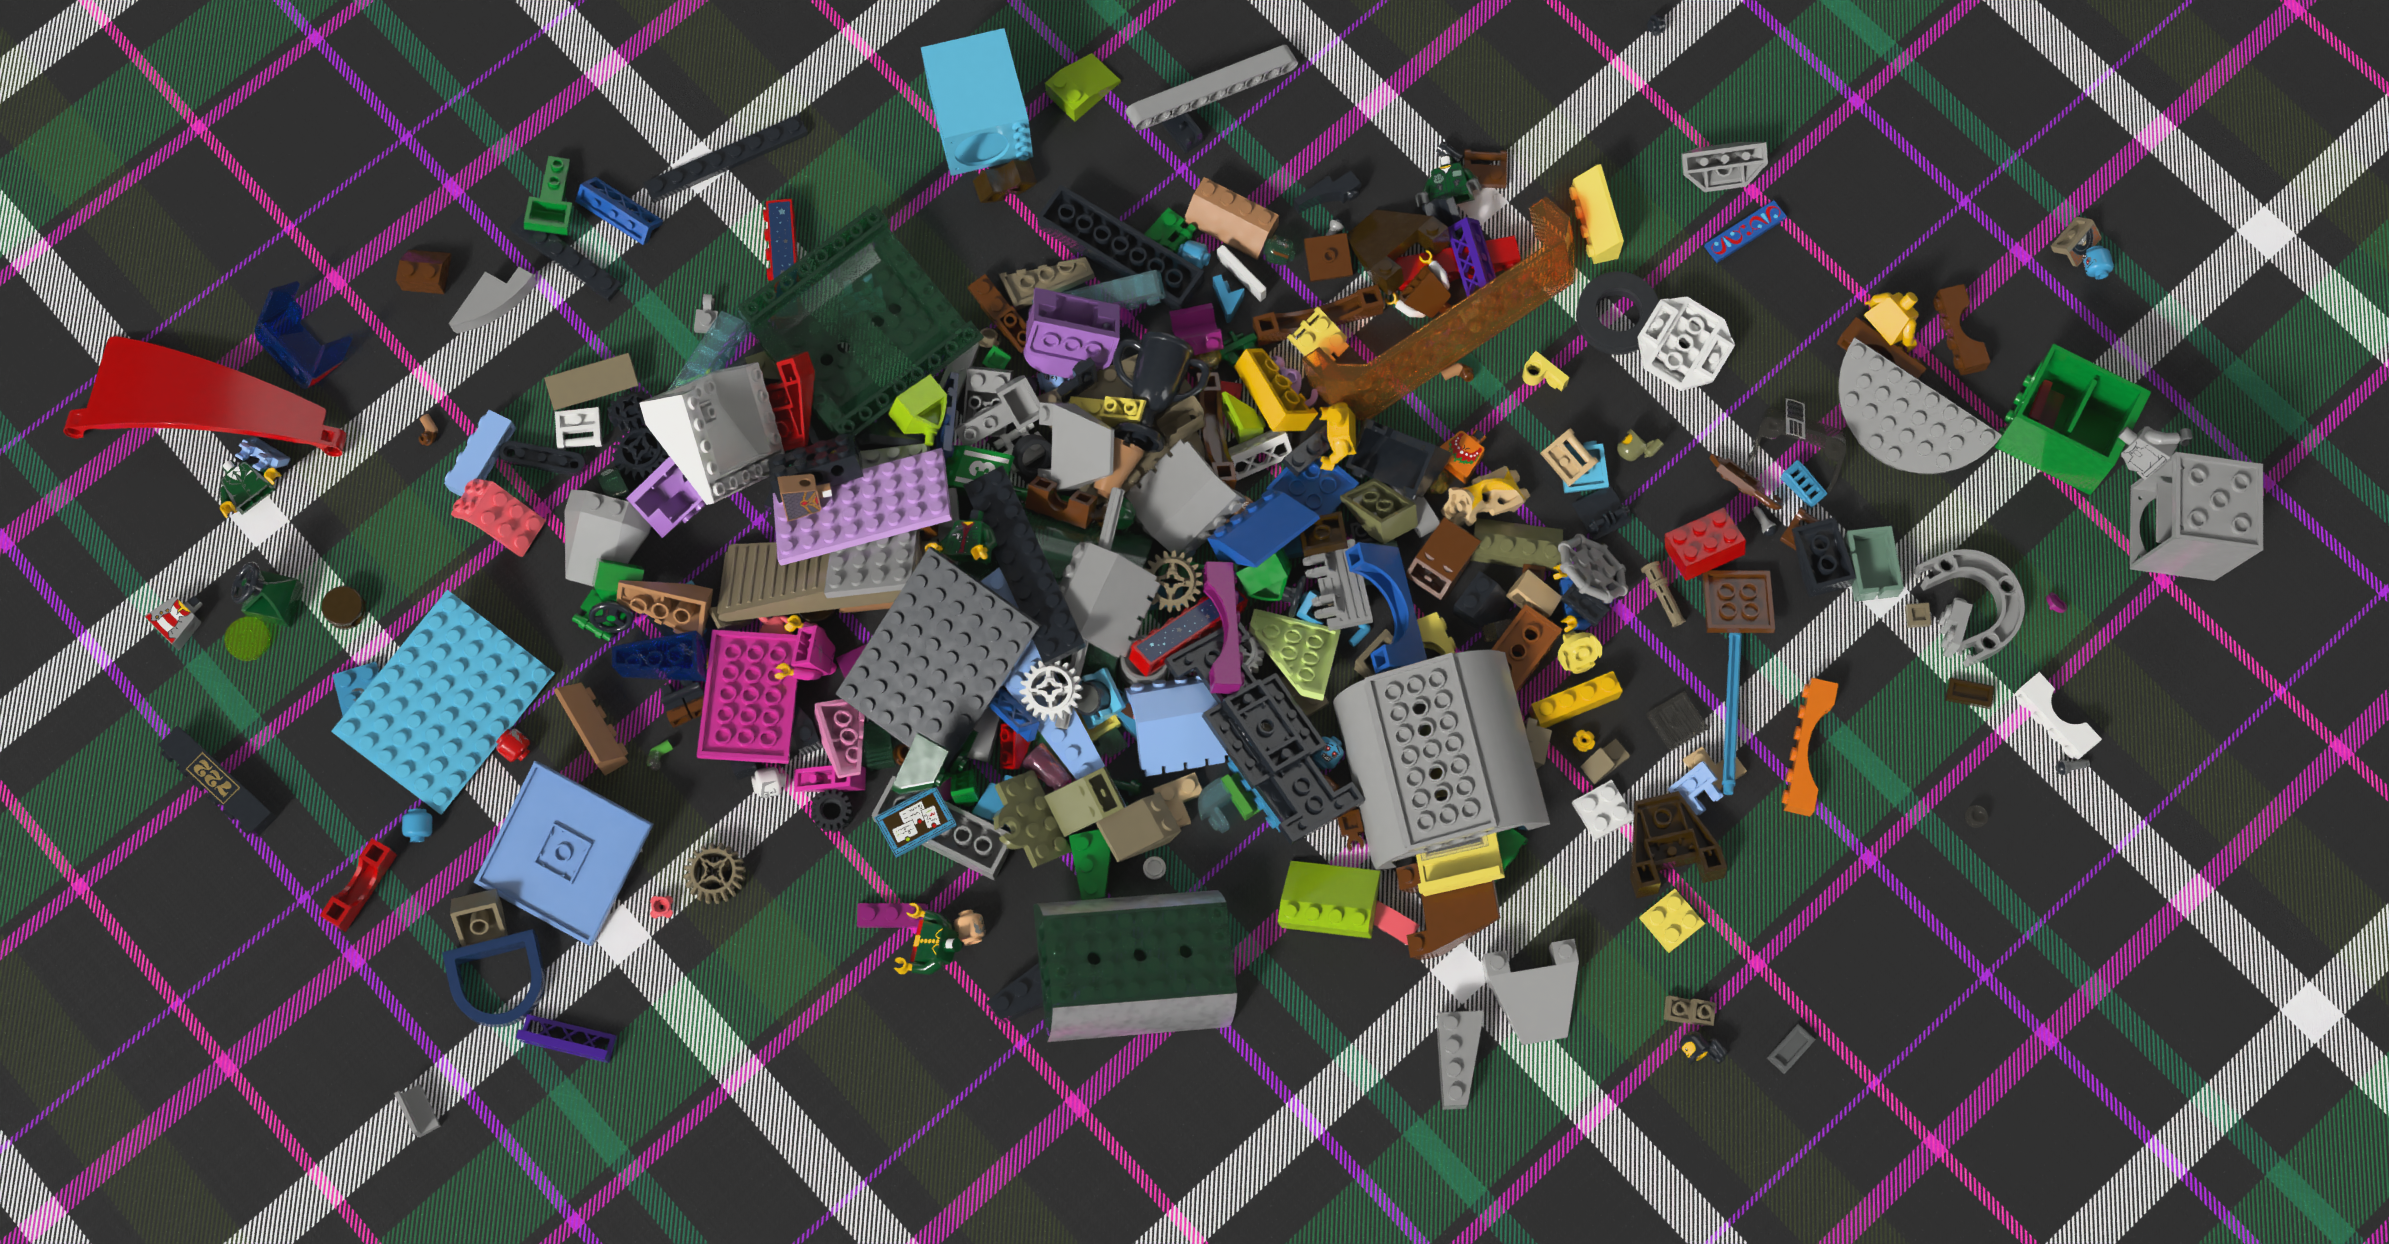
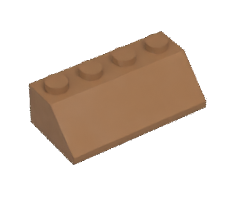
[1184,177,1279,260]
[553,683,628,775]

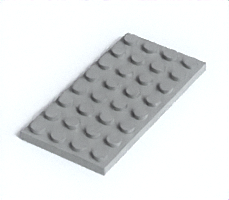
[824,443,930,598]

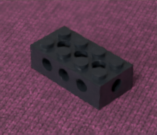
[769,432,864,503]

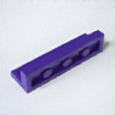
[1448,217,1502,307]
[516,1014,617,1063]

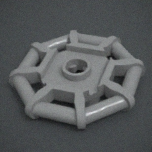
[1558,534,1628,604]

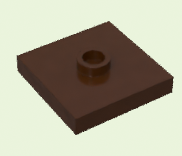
[1304,233,1353,282]

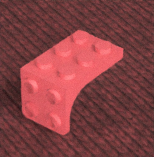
[451,479,546,557]

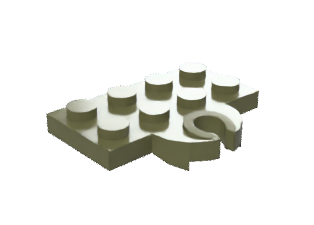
[992,770,1072,868]

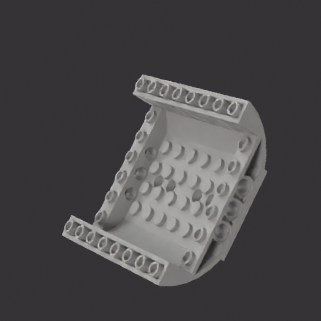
[1333,650,1550,871]

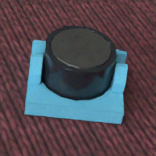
[1074,668,1126,729]

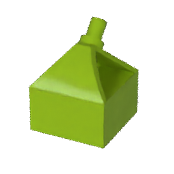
[888,374,947,446]

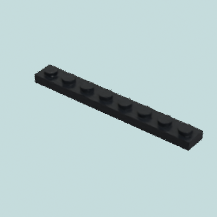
[644,114,808,203]

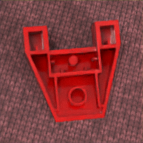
[765,351,815,451]

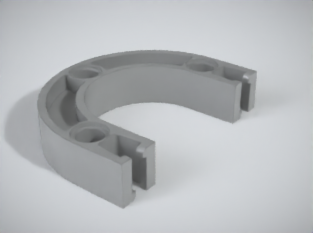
[1913,549,2025,668]

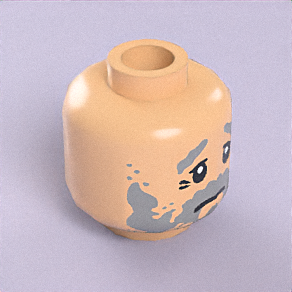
[954,910,986,945]

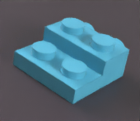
[1563,441,1609,493]

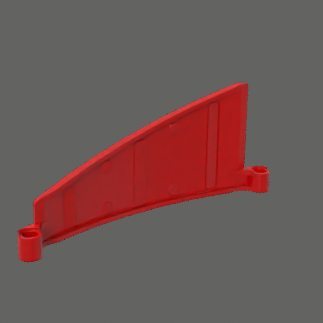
[63,336,347,457]

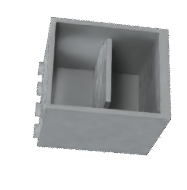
[2130,452,2263,581]

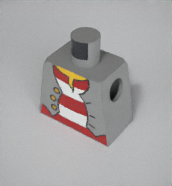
[144,595,203,651]

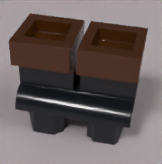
[660,674,704,728]

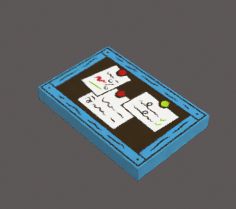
[874,787,957,858]

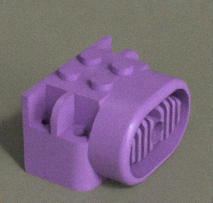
[1024,287,1120,379]
[626,456,706,538]

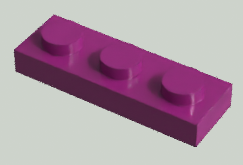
[857,903,927,928]

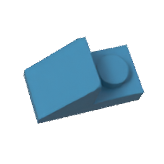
[1213,275,1245,323]

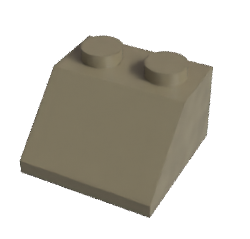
[450,889,508,947]

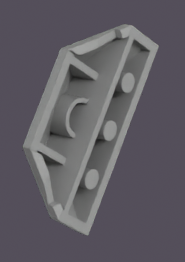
[1681,142,1768,192]

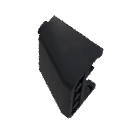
[1346,418,1453,500]

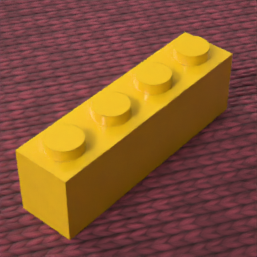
[1529,671,1622,728]

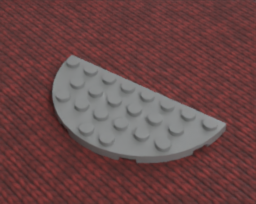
[1838,338,2002,474]

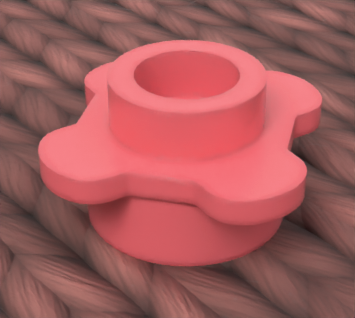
[650,896,673,919]

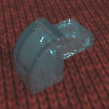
[1198,777,1232,834]

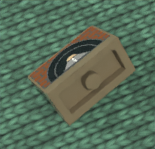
[2051,217,2102,267]

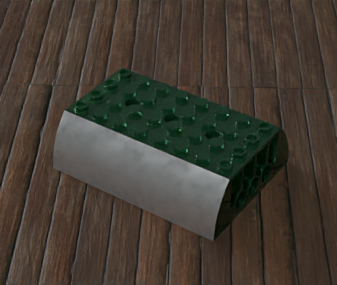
[1033,890,1237,1042]

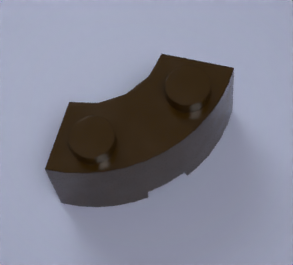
[973,159,1037,203]

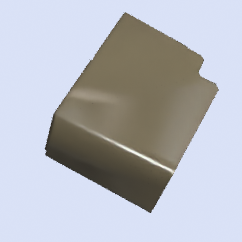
[1157,396,1205,446]

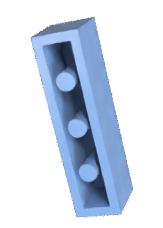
[444,410,516,497]

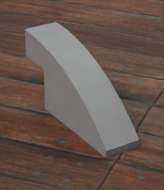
[449,267,537,334]

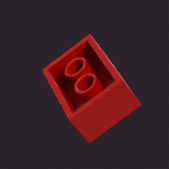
[1665,508,1746,581]

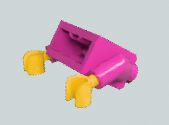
[775,615,837,680]

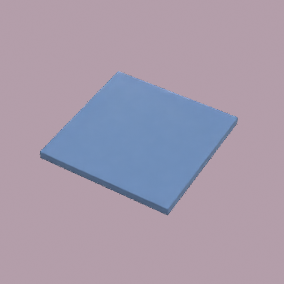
[474,761,654,946]

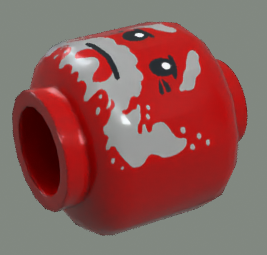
[496,729,530,762]

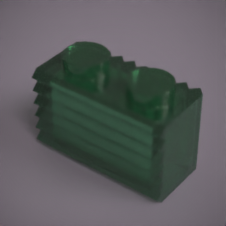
[862,722,896,771]

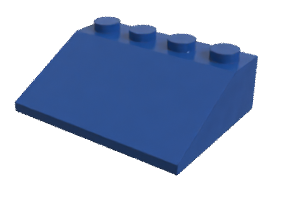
[1207,490,1320,568]

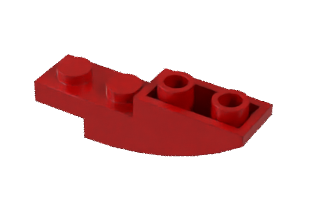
[1000,692,1030,769]

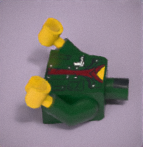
[925,510,997,563]

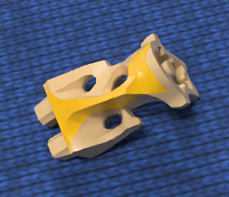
[1441,466,1530,527]

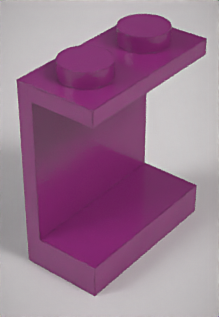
[1169,303,1224,355]

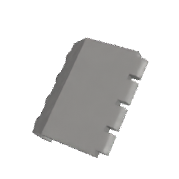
[1125,439,1247,560]
[1059,542,1160,657]

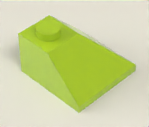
[1222,391,1266,444]

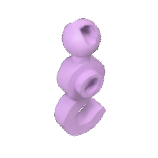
[1271,356,1318,408]

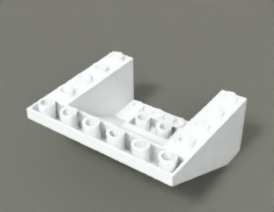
[640,362,785,504]

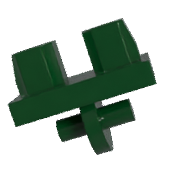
[1219,330,1258,369]

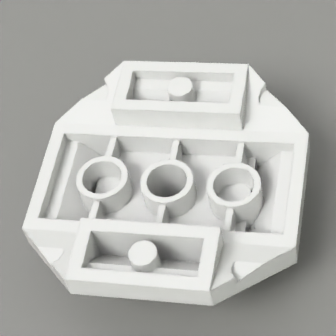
[1637,297,1735,391]

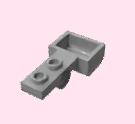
[954,375,1040,446]

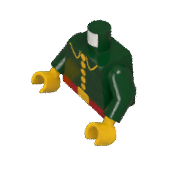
[894,903,962,975]

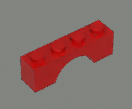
[319,838,397,932]

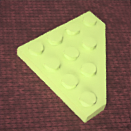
[1249,609,1341,701]

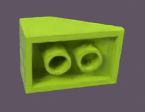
[1045,53,1121,122]

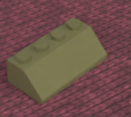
[1470,518,1563,572]

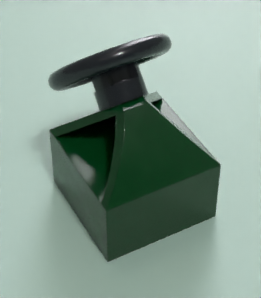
[231,562,304,628]

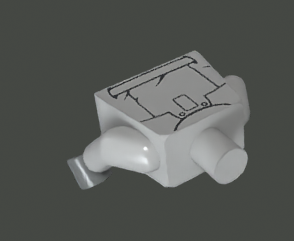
[2118,427,2193,480]

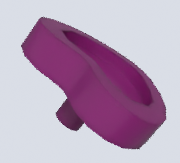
[2046,592,2067,613]

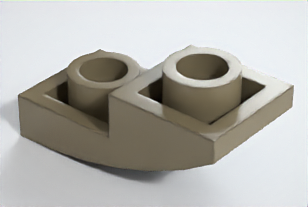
[1664,996,1716,1026]

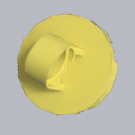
[1558,630,1602,674]

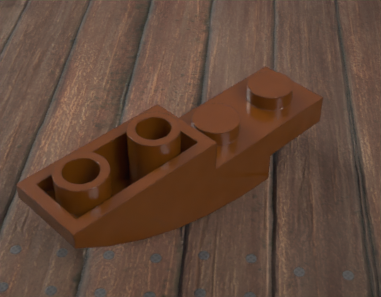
[968,274,1026,353]

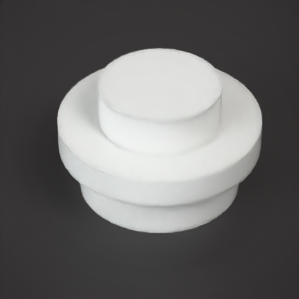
[1143,856,1166,879]

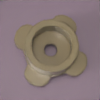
[976,328,999,348]

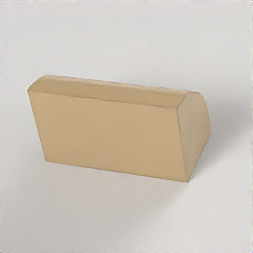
[1506,570,1562,618]

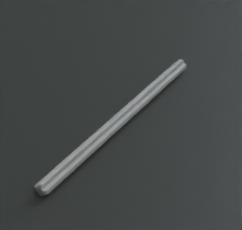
[1055,487,1125,729]

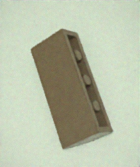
[544,353,639,411]

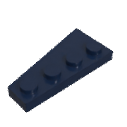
[936,371,959,463]

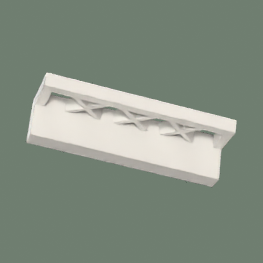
[1228,430,1292,480]

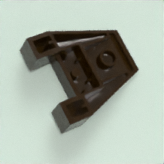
[1347,210,1451,296]
[1630,791,1727,899]

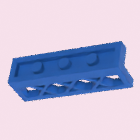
[575,177,663,245]
[989,687,1040,742]

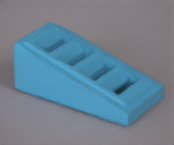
[1780,460,1827,509]

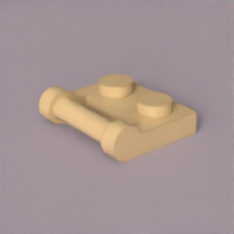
[1540,428,1599,487]

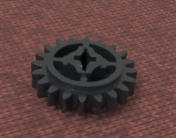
[612,424,669,481]

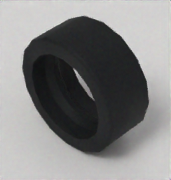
[1012,434,1052,478]

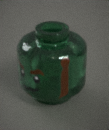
[1263,235,1296,266]

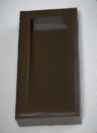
[1945,678,1994,709]

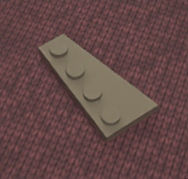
[999,257,1095,311]

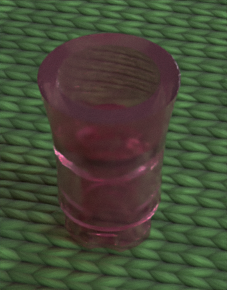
[1022,742,1072,791]

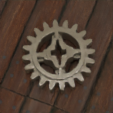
[1144,550,1203,612]

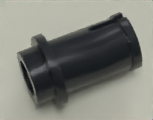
[1436,141,1464,163]

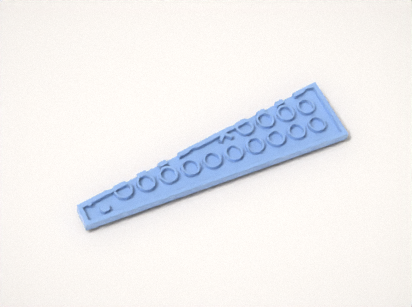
[981,568,1127,807]

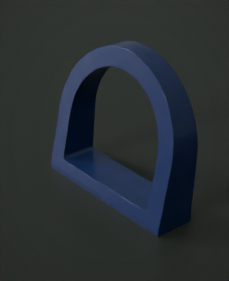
[442,929,545,1028]

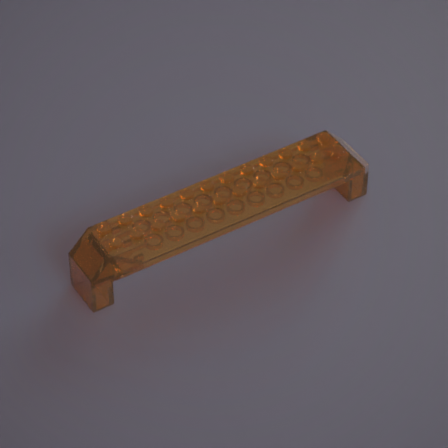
[1302,197,1575,421]

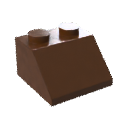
[396,250,451,294]

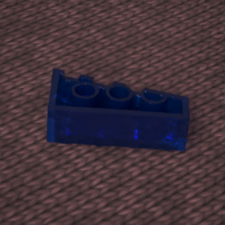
[612,630,707,681]

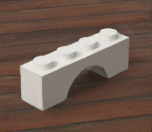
[2014,672,2102,761]

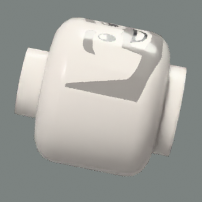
[751,767,786,798]

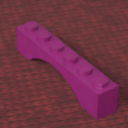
[1202,562,1245,694]

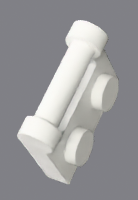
[555,407,603,450]

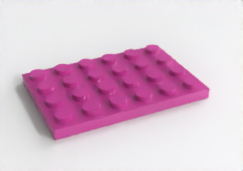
[697,630,798,764]

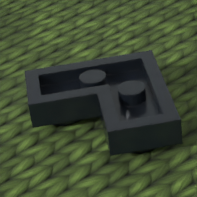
[1056,357,1098,403]

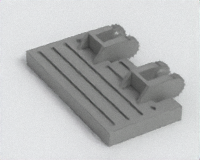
[1302,539,1373,631]

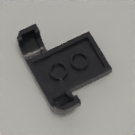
[854,391,936,451]

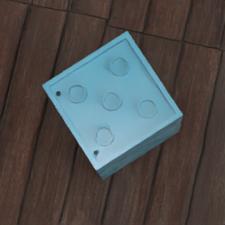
[921,28,1033,176]

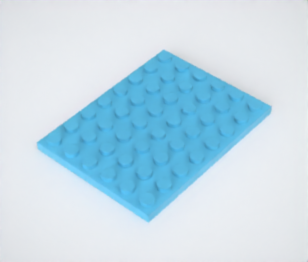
[331,590,555,815]

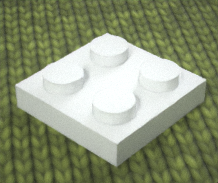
[1572,780,1633,842]

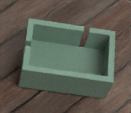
[1843,526,1904,602]

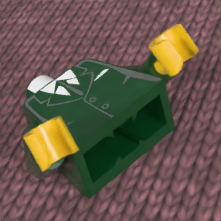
[220,460,282,518]

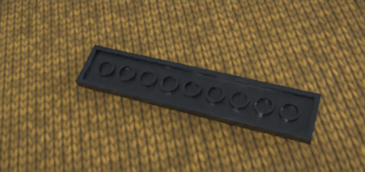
[963,465,1087,667]

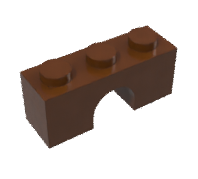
[1025,476,1098,529]

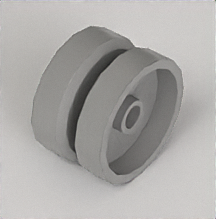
[1119,635,1168,688]

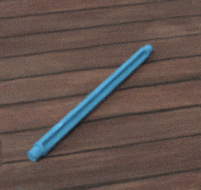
[1722,633,1742,795]

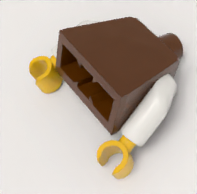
[1384,250,1453,318]

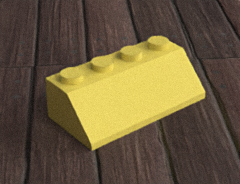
[1569,164,1624,264]

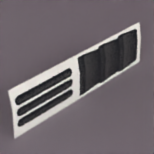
[1786,399,1805,439]

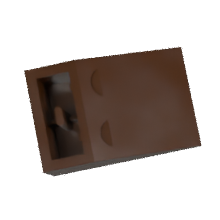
[1405,517,1481,600]

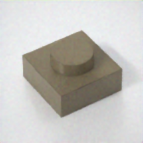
[1905,603,1931,628]

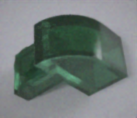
[597,467,630,502]

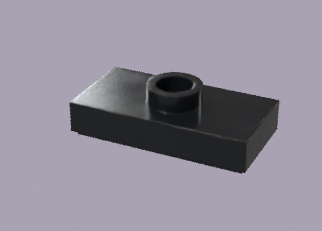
[1560,583,1610,627]

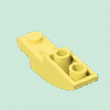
[1069,396,1146,427]

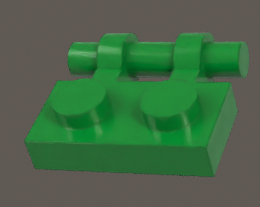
[1144,207,1196,254]
[572,589,627,642]

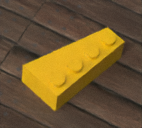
[1234,348,1318,432]

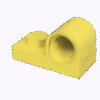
[1522,351,1569,392]

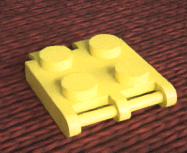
[1287,307,1349,370]

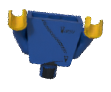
[1553,564,1613,632]

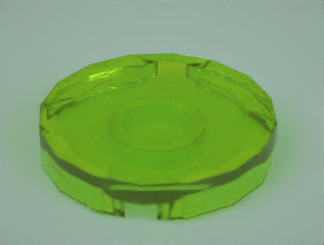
[224,617,271,661]

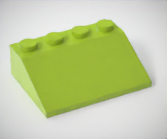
[1278,861,1381,938]

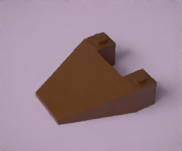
[1396,863,1501,960]

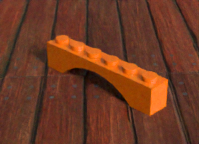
[1781,678,1838,817]

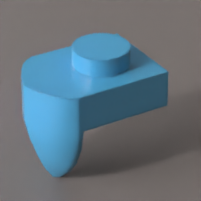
[1296,589,1323,625]

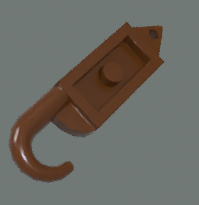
[1709,453,1784,510]

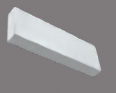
[1217,245,1266,302]

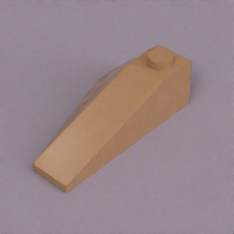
[616,580,713,640]

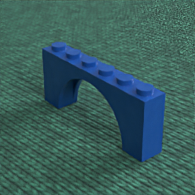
[1345,542,1427,674]

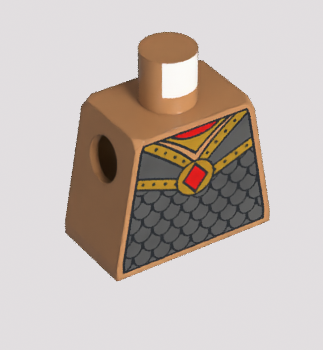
[777,474,832,521]

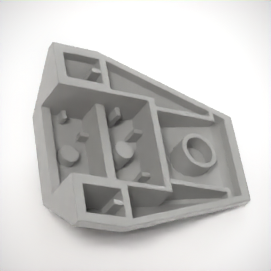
[565,490,651,587]

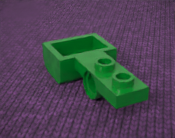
[524,156,572,235]

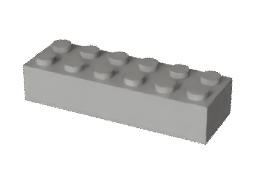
[871,776,1011,881]

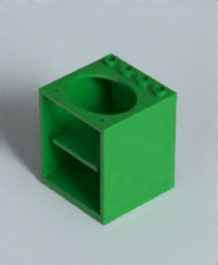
[1994,344,2151,495]

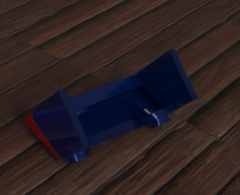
[254,281,352,389]

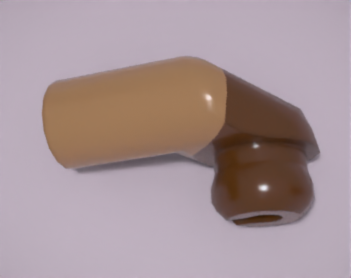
[1441,363,1474,382]
[419,414,438,446]

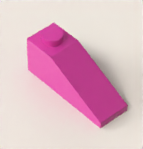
[794,765,866,792]

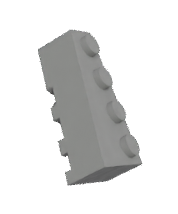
[1436,1011,1484,1110]

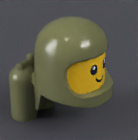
[1617,429,1664,461]

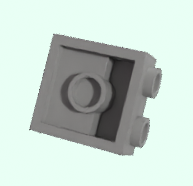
[1938,598,1972,658]

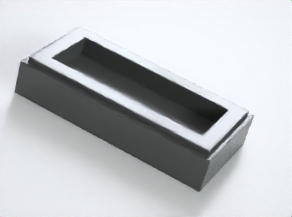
[1767,1024,1816,1074]

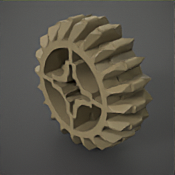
[683,843,746,904]

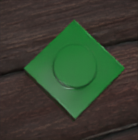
[982,345,1012,369]

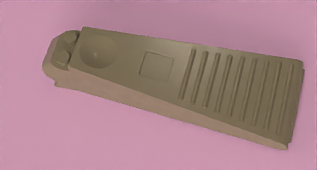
[717,536,956,622]

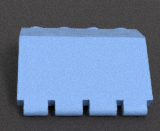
[1124,674,1228,777]

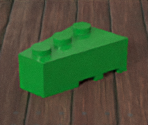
[1069,830,1112,900]

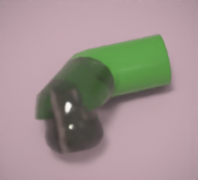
[646,740,673,771]

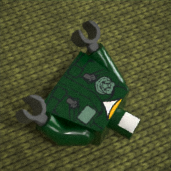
[1415,156,1482,207]

